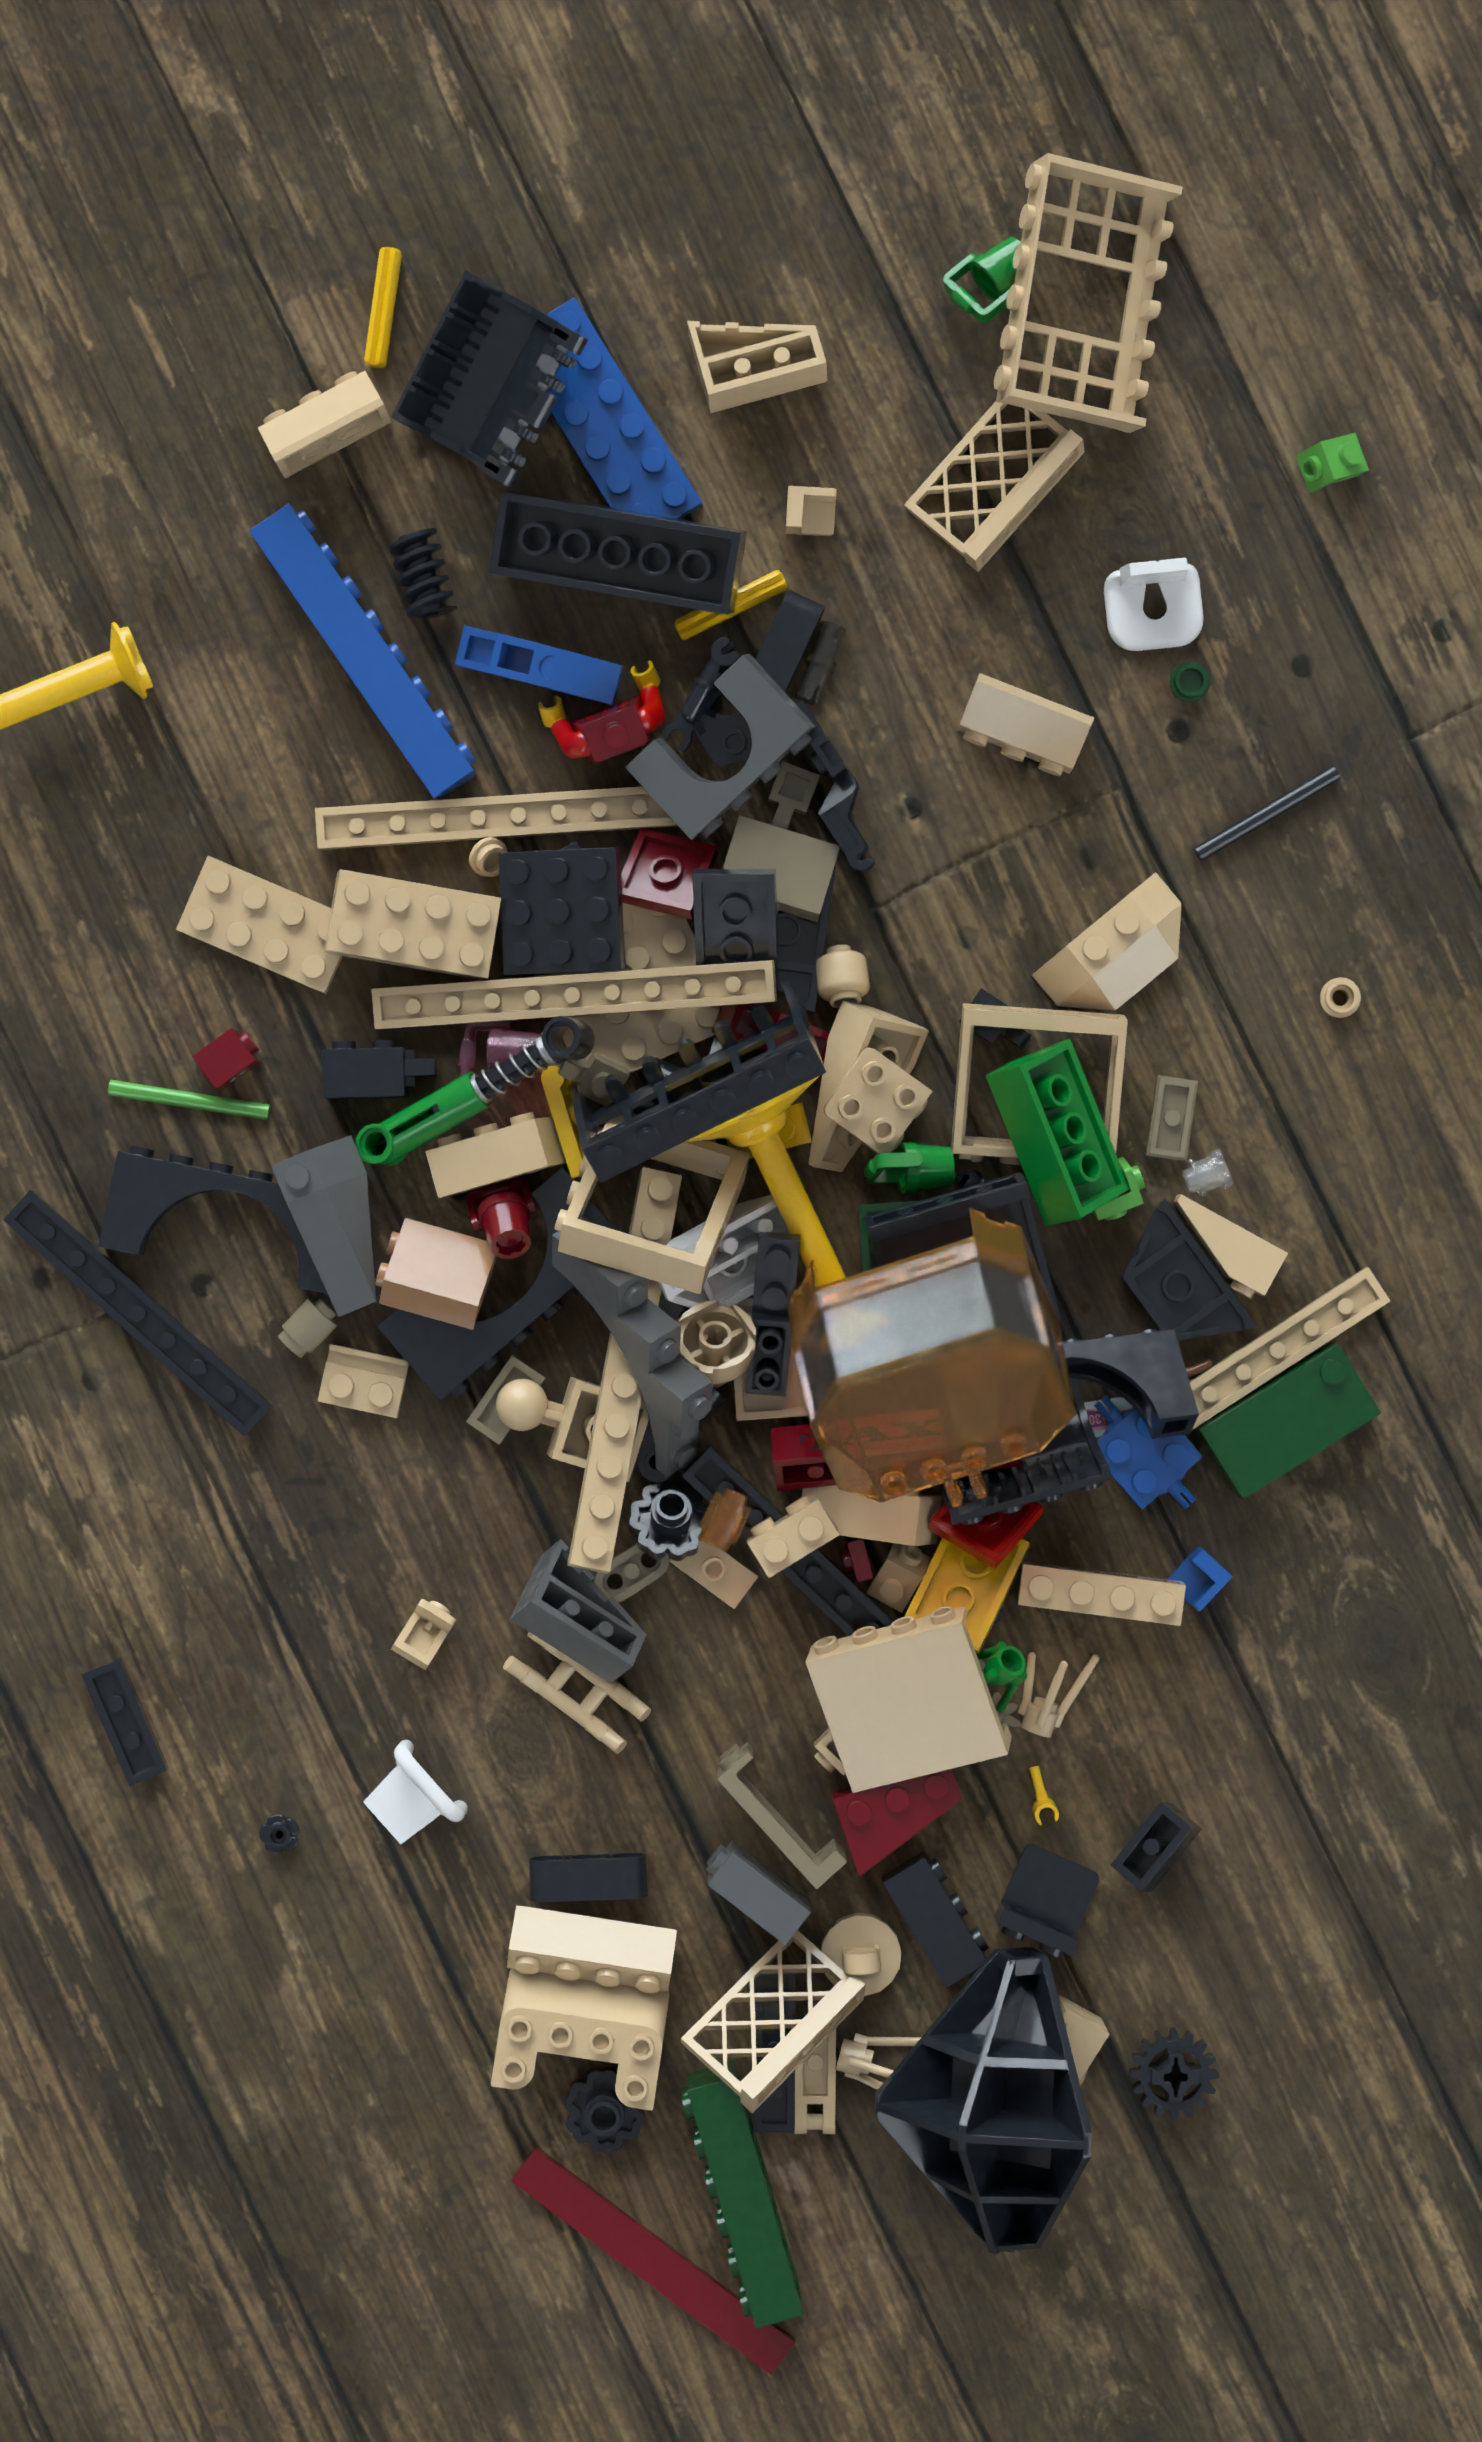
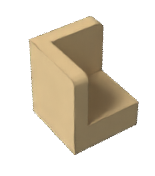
[785,486,837,536]

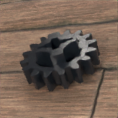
[1129,2027,1219,2120]

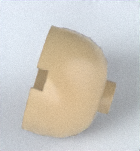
[678,1301,756,1384]

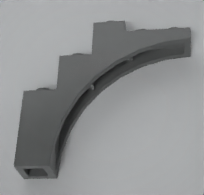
[552,1217,713,1477]

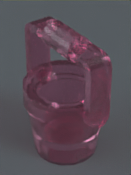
[459,1021,546,1076]

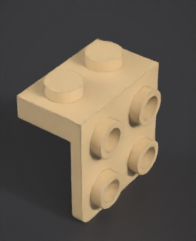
[823,1047,932,1154]

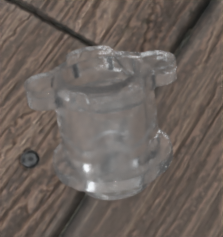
[1182,1148,1233,1198]

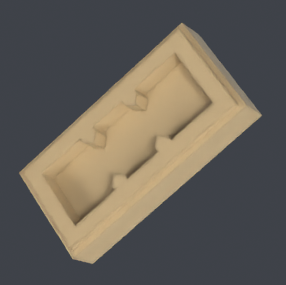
[669,1538,758,1609]

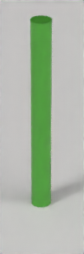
[108,1080,271,1120]

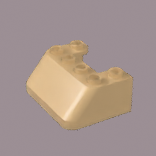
[491,1968,670,2111]

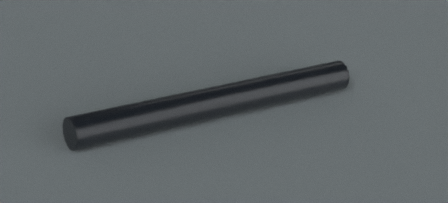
[1194,765,1340,862]

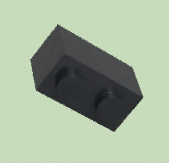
[1111,1802,1202,1892]

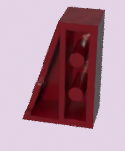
[832,1769,962,1877]

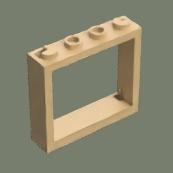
[951,1003,1128,1165]
[554,1115,750,1294]

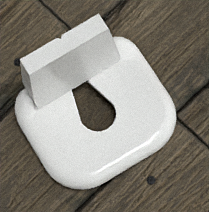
[1104,558,1204,651]
[363,1740,468,1844]

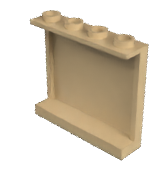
[805,1606,1012,1793]

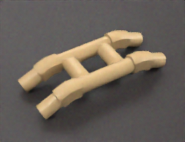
[503,1632,651,1754]

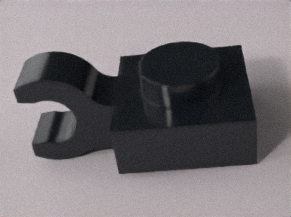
[959,988,1032,1050]

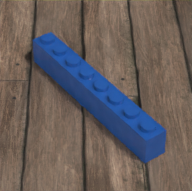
[249,503,477,800]

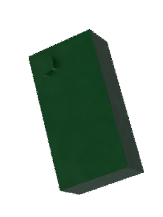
[1194,1343,1381,1499]

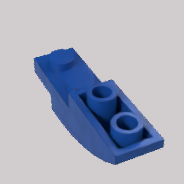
[455,625,624,706]

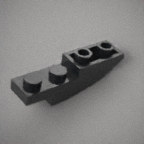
[745,1231,800,1397]

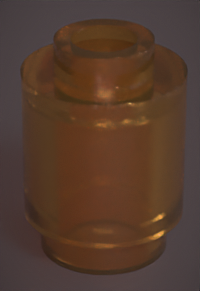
[698,1487,752,1552]

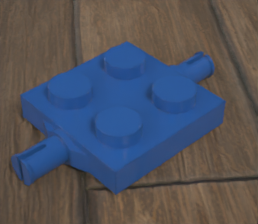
[1093,1395,1203,1510]

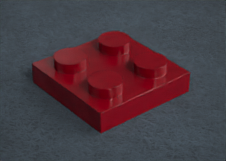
[621,828,718,920]

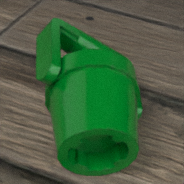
[943,236,1035,323]
[864,1142,955,1194]

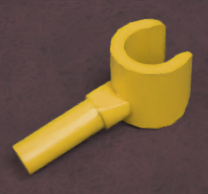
[1029,1765,1059,1825]

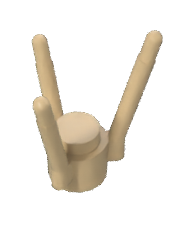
[1018,1652,1099,1738]
[836,2033,921,2090]

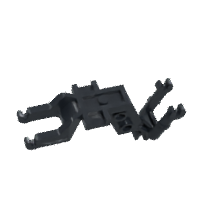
[660,637,876,871]

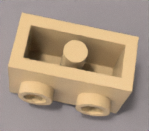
[747,1496,839,1578]

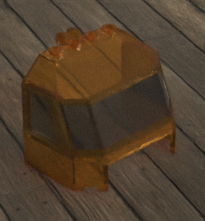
[788,1208,1076,1507]

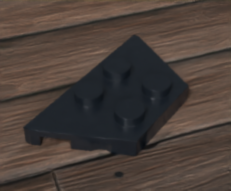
[777,861,837,1013]
[1121,1199,1257,1341]

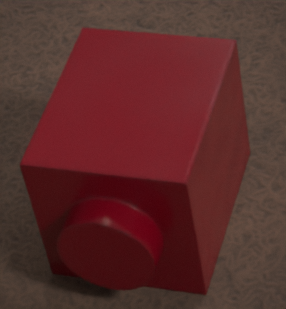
[192,1028,260,1091]

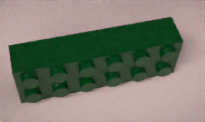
[682,2060,803,2329]

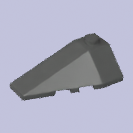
[271,1135,377,1317]

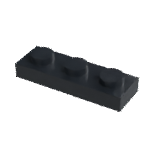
[81,1657,169,1786]

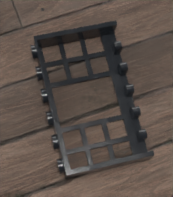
[569,978,826,1183]

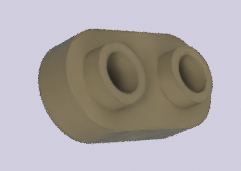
[594,1543,669,1602]

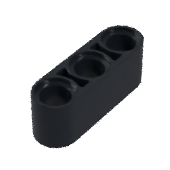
[755,589,826,693]
[529,1853,648,1902]

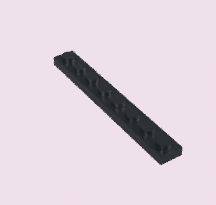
[3,1190,273,1437]

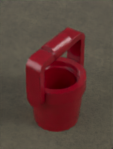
[466,1176,537,1259]

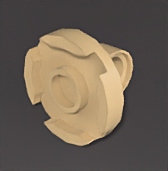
[821,1913,902,1996]

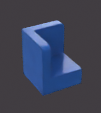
[1167,1546,1233,1612]

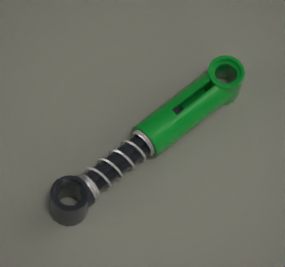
[356,1016,595,1166]

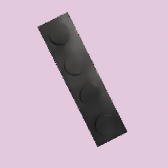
[754,1973,796,2133]

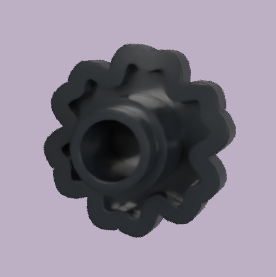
[629,1481,712,1561]
[564,2067,646,2152]

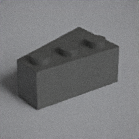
[510,1539,647,1683]

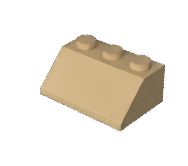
[258,371,391,479]
[957,673,1094,776]

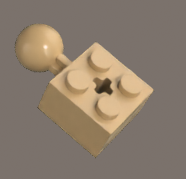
[496,1377,649,1482]

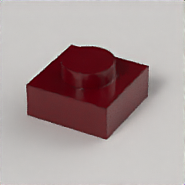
[841,1538,873,1582]

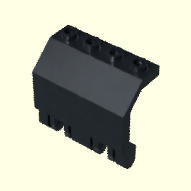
[391,270,589,488]

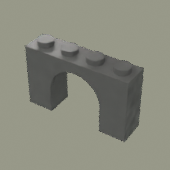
[625,654,816,840]

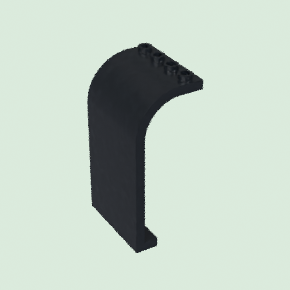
[864,1172,1112,1525]

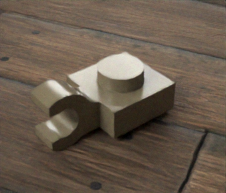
[768,761,820,830]
[555,1052,630,1106]

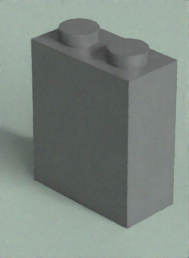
[706,1840,811,1945]

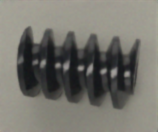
[389,528,458,619]

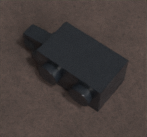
[322,1040,437,1100]

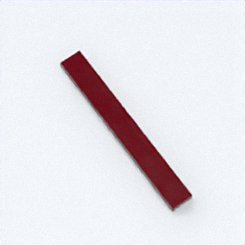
[511,2146,796,2375]

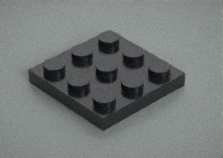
[498,847,625,975]

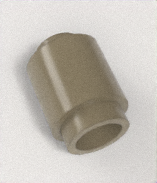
[278,1297,338,1358]

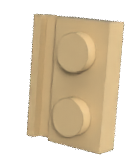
[318,1344,409,1418]

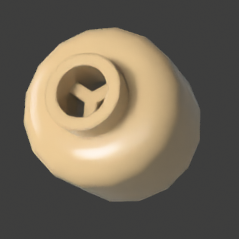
[816,945,870,1008]

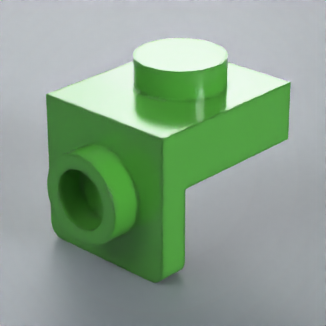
[1297,433,1369,493]
[1092,1157,1145,1221]

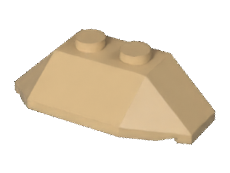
[1031,872,1182,1011]

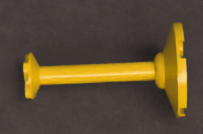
[0,622,153,730]
[685,1076,892,1352]

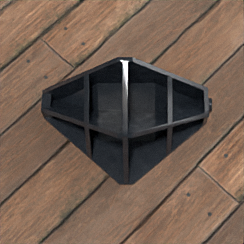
[875,1947,1092,2254]

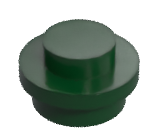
[1170,662,1211,703]

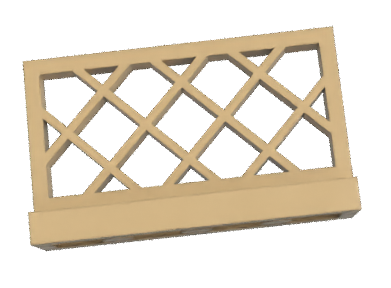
[904,401,1085,572]
[681,1930,865,2113]

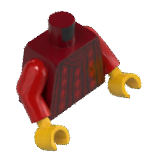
[538,660,665,763]

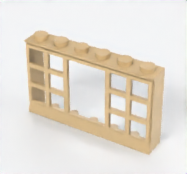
[994,153,1183,433]

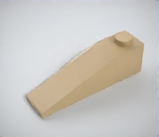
[808,1000,929,1172]

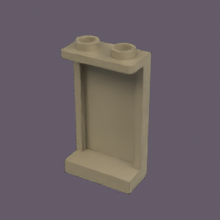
[717,1742,847,1890]

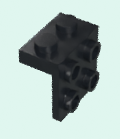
[995,1844,1099,1958]

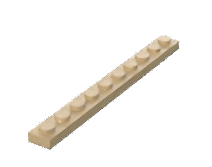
[315,786,721,850]
[371,960,777,1029]
[567,1167,682,1574]

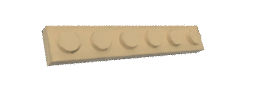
[1190,1267,1390,1429]

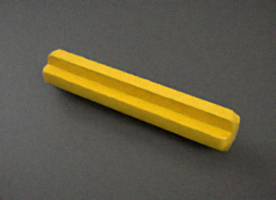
[364,247,402,368]
[674,570,787,640]

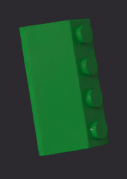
[986,1039,1130,1226]

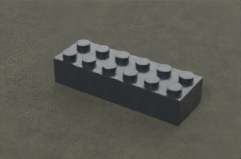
[489,490,747,615]

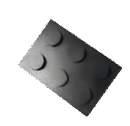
[692,869,780,991]

